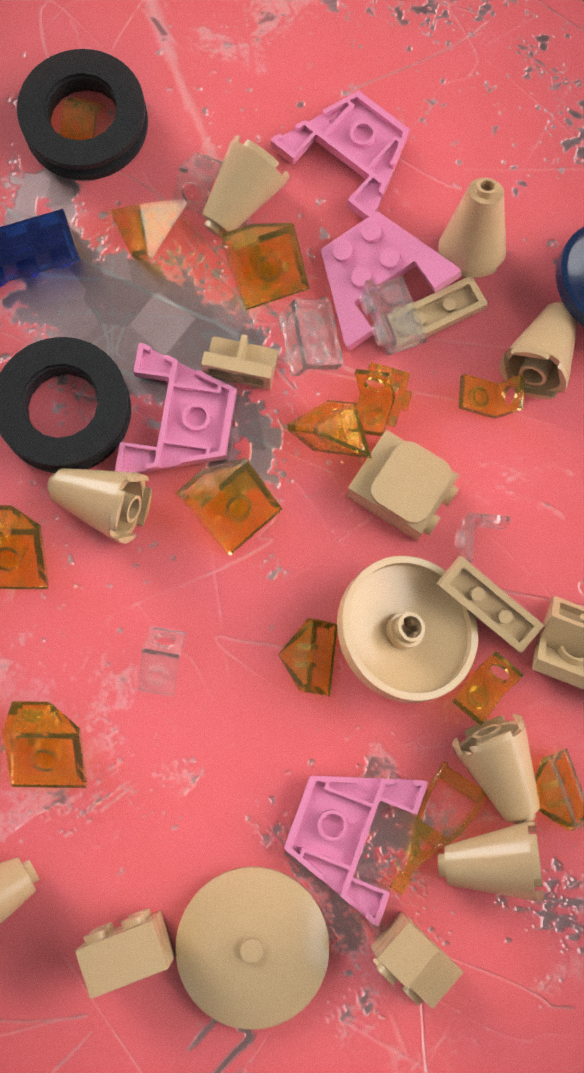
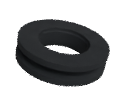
[17,49,148,180]
[0,337,131,473]

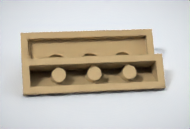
[532,596,584,690]

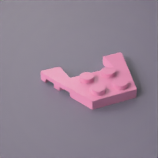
[270,90,410,220]
[320,211,461,351]
[115,343,237,473]
[284,776,428,926]

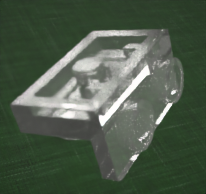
[360,276,428,356]
[279,299,344,376]

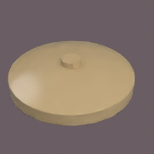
[337,556,478,703]
[176,866,329,1030]

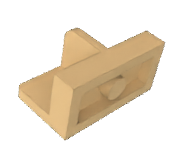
[201,334,279,390]

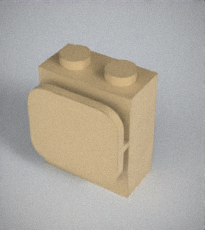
[346,430,459,541]

